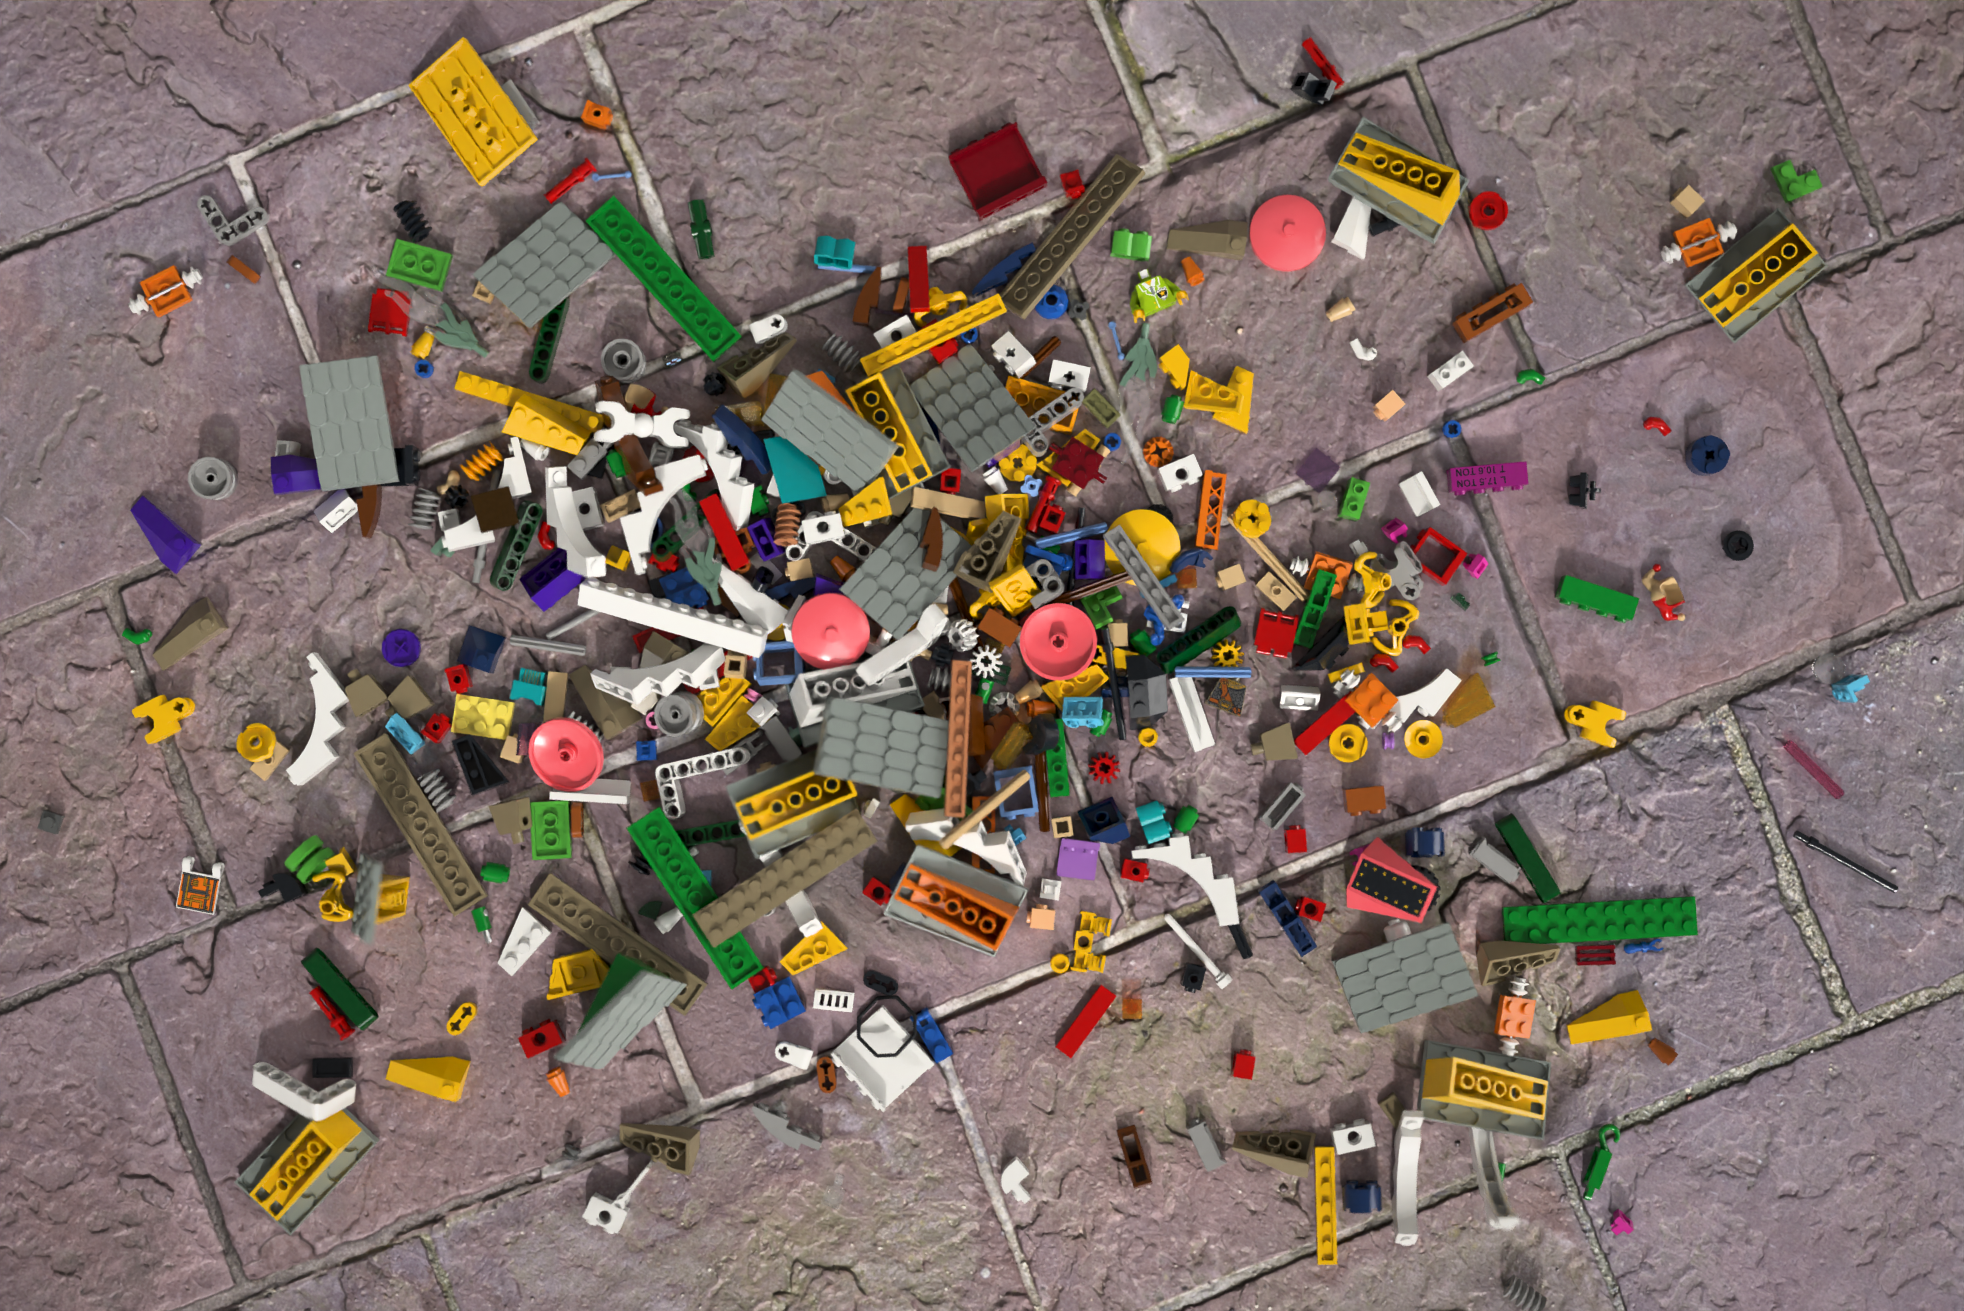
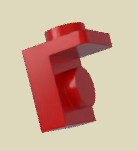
[1060,170,1085,199]
[748,965,777,993]

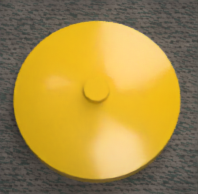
[1104,509,1180,585]

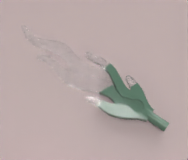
[371,265,489,358]
[1118,323,1157,465]
[670,488,722,605]

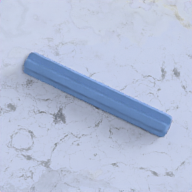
[1035,522,1108,549]
[1175,666,1251,678]

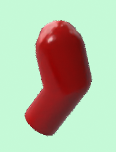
[1643,417,1672,437]
[537,521,555,550]
[1402,635,1431,654]
[1370,654,1399,673]

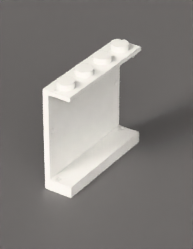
[831,1005,935,1112]

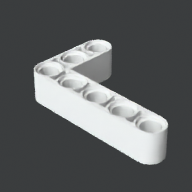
[786,511,877,562]
[856,603,948,686]
[655,747,750,820]
[252,1062,356,1121]

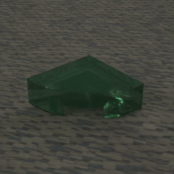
[1451,593,1470,611]
[638,901,663,920]

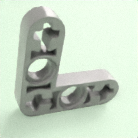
[197,195,270,246]

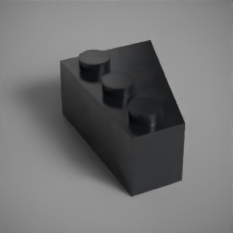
[451,734,510,796]

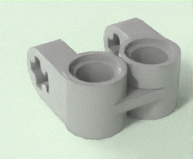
[1025,559,1064,609]

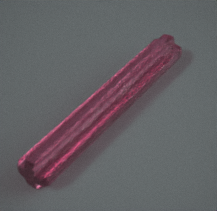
[1783,740,1845,799]

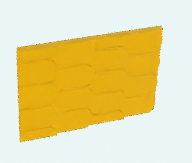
[408,37,538,187]

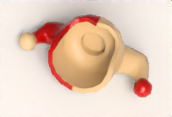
[619,384,669,417]
[1642,564,1685,621]

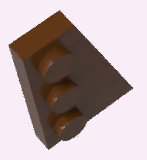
[973,706,1020,769]

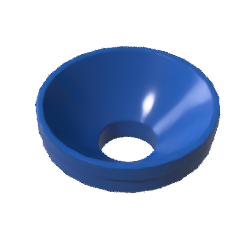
[1035,285,1068,319]

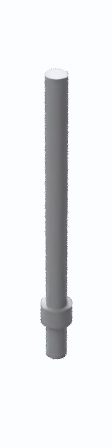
[472,470,501,584]

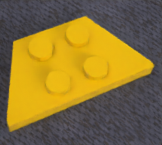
[547,949,610,1000]

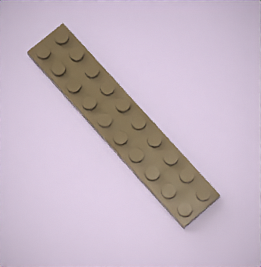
[1000,154,1146,319]
[353,733,488,917]
[693,808,878,948]
[528,873,708,1016]

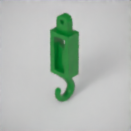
[1583,1124,1620,1201]

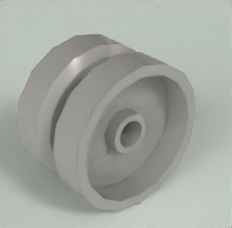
[601,338,647,385]
[188,457,238,500]
[654,691,704,737]

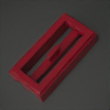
[1575,945,1616,966]

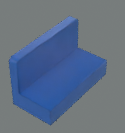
[1023,545,1066,577]

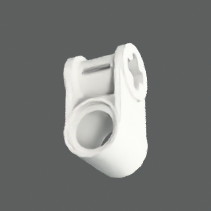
[749,314,788,344]
[649,442,674,478]
[775,1041,814,1070]

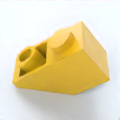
[1158,344,1190,391]

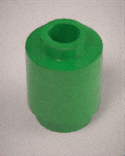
[1161,395,1184,424]
[606,449,626,478]
[1129,629,1157,656]
[1088,709,1113,737]
[1173,804,1199,834]
[480,862,510,884]

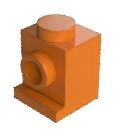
[581,100,613,130]

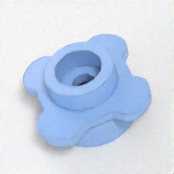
[1020,475,1043,497]

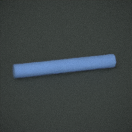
[818,264,876,274]

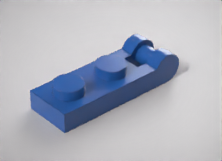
[910,1007,953,1063]

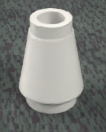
[520,439,549,461]
[982,466,1008,494]
[653,907,683,934]

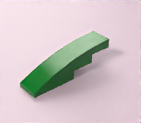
[1294,569,1337,649]

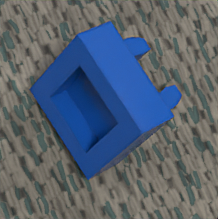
[636,741,657,761]

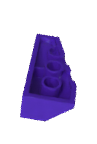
[271,455,321,495]
[130,496,201,574]

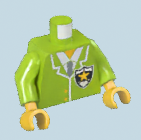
[1129,269,1189,323]

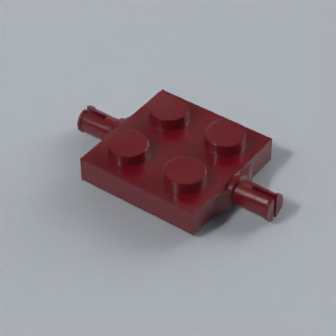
[1049,436,1108,490]

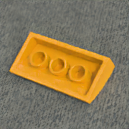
[1005,375,1079,436]

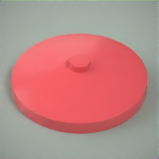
[1249,195,1326,272]
[792,593,870,670]
[1020,603,1097,680]
[528,717,604,792]

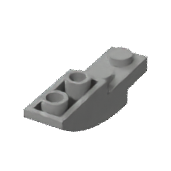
[752,1102,823,1151]

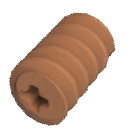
[773,503,801,546]

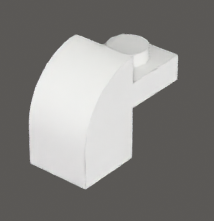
[1001,1156,1031,1204]

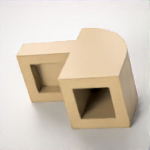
[724,649,748,679]

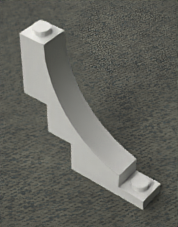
[441,437,531,552]
[620,455,708,575]
[545,466,605,577]
[590,643,725,705]
[286,652,349,785]
[905,809,1027,886]
[738,821,823,938]
[1391,1110,1424,1245]

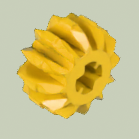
[1211,639,1244,667]

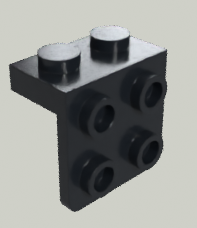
[380,445,420,487]

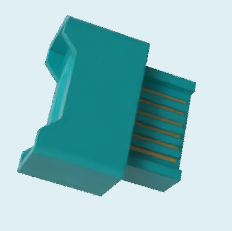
[509,668,547,706]

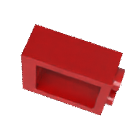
[1410,527,1468,586]

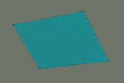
[763,436,827,503]

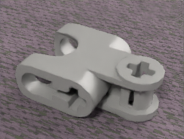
[1370,541,1424,600]

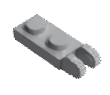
[567,428,613,480]
[718,730,770,776]

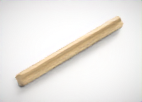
[1227,513,1309,602]
[939,770,1030,849]

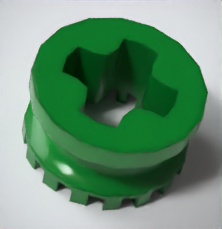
[1481,652,1501,667]

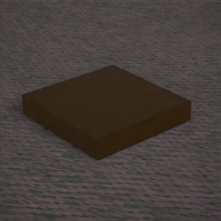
[471,486,519,534]

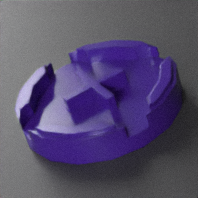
[381,629,421,667]

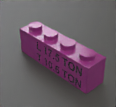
[1446,461,1529,496]

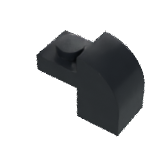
[1290,72,1337,104]
[1022,713,1059,755]
[258,872,308,903]

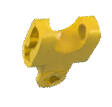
[132,695,195,744]
[1564,700,1626,748]

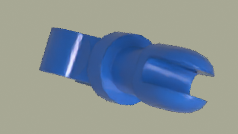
[1624,939,1664,954]

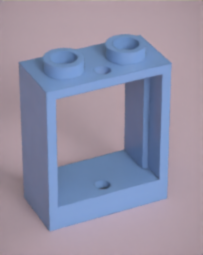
[753,641,805,686]
[993,766,1039,821]

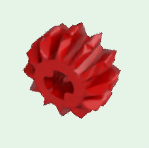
[1088,752,1120,784]

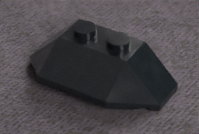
[1292,614,1349,671]
[1125,654,1168,730]

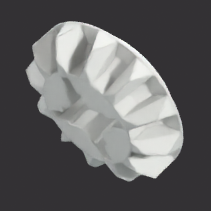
[989,692,1020,717]

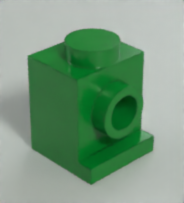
[751,485,770,517]

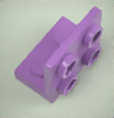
[1056,837,1100,880]

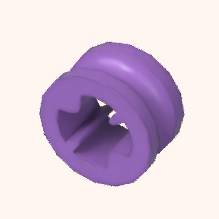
[1382,732,1394,749]

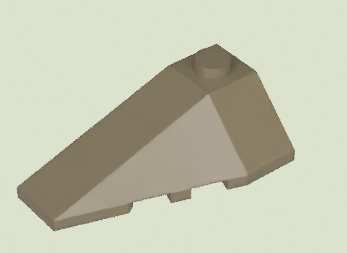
[1476,940,1560,986]
[1232,1129,1316,1178]

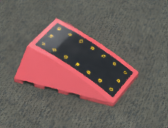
[1346,837,1437,923]

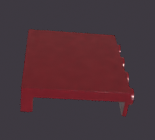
[948,122,1048,221]

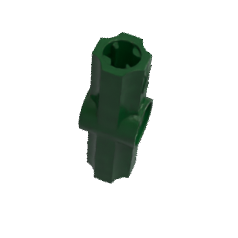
[688,199,715,260]

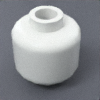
[1384,918,1411,942]

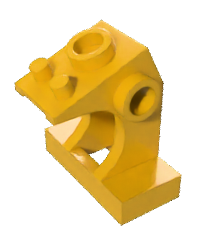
[1344,603,1389,645]

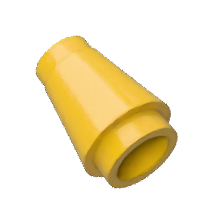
[410,330,435,360]

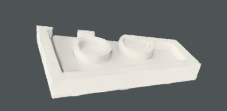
[498,907,552,976]

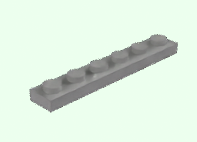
[1103,525,1185,631]

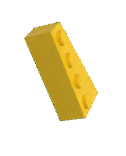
[502,394,591,455]

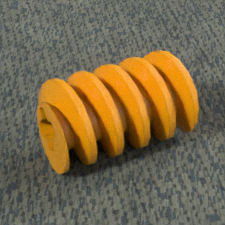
[460,441,504,481]

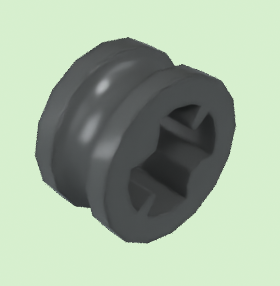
[562,1144,581,1160]

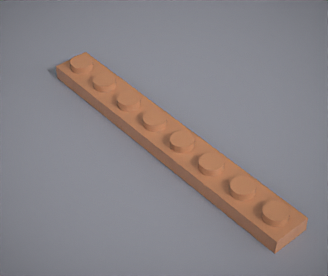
[944,660,972,818]

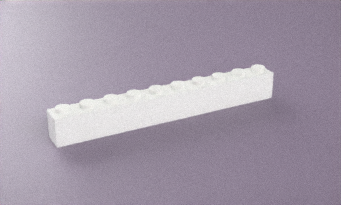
[578,578,768,658]

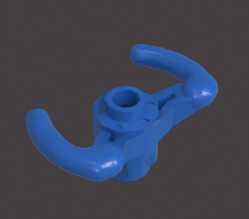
[1144,594,1184,646]

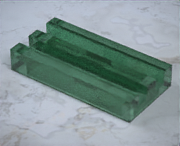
[971,656,1011,686]

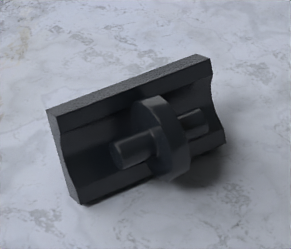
[1569,472,1601,509]
[966,768,988,795]

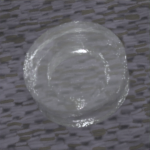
[1316,491,1336,510]

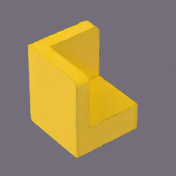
[966,518,991,545]
[605,545,631,571]
[325,847,356,876]

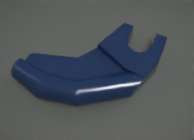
[1169,547,1213,573]

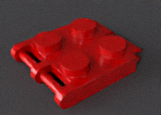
[368,288,412,337]
[1253,608,1299,659]

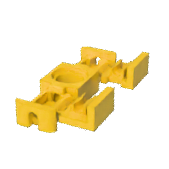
[1070,911,1112,973]

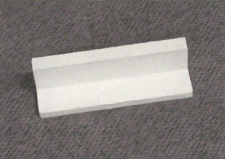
[1168,677,1215,752]
[549,779,631,804]

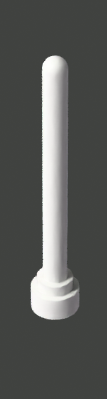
[1164,914,1233,989]

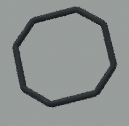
[857,995,917,1058]

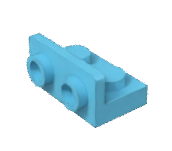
[1831,674,1870,703]
[1062,697,1104,728]
[385,713,425,755]

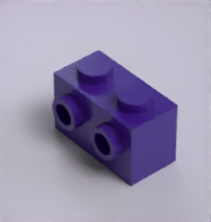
[747,517,786,562]
[1075,539,1105,580]

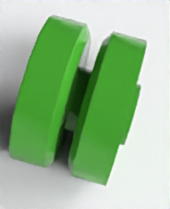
[284,835,336,884]

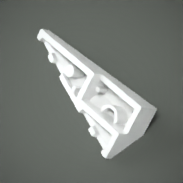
[1331,196,1371,259]
[712,558,790,634]

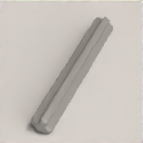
[510,635,586,656]

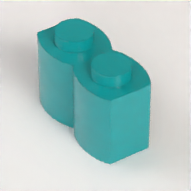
[814,235,856,269]
[1135,800,1172,844]

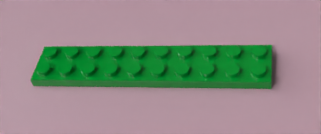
[586,195,742,362]
[626,807,764,990]
[1502,896,1698,944]

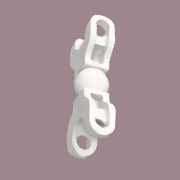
[594,401,690,449]

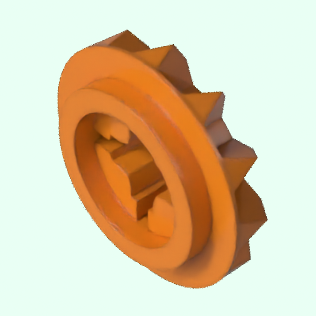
[1143,437,1174,467]

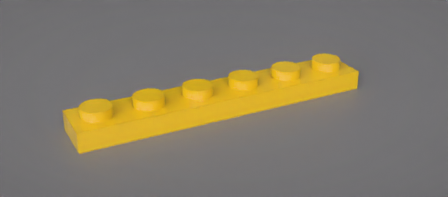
[1314,1146,1337,1265]

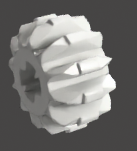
[946,619,979,652]
[970,645,1003,678]

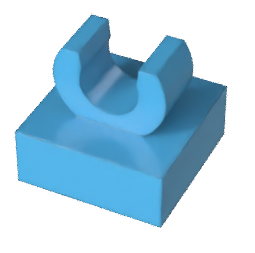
[1004,824,1026,846]

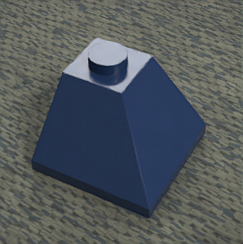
[457,625,506,674]
[1078,797,1131,844]

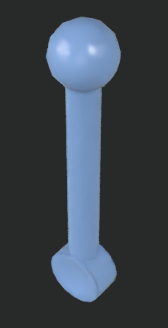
[592,171,631,182]
[1108,322,1125,360]

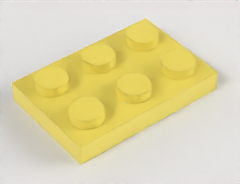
[451,694,515,740]

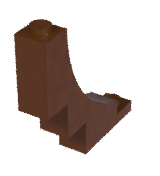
[594,375,664,496]

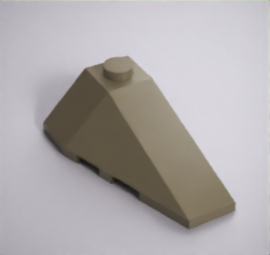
[1167,220,1248,261]
[717,332,797,398]
[953,511,1021,593]
[153,597,228,671]
[630,631,689,716]
[569,665,642,740]
[620,1123,700,1175]

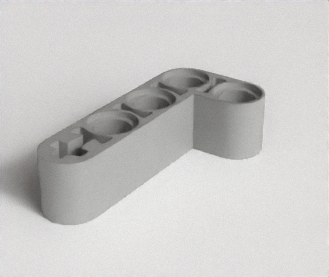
[1021,388,1084,457]

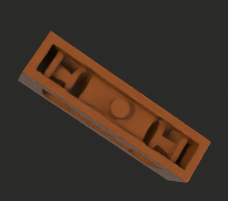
[1452,283,1533,344]

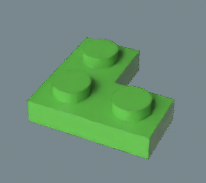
[1770,160,1823,203]
[1080,586,1122,629]

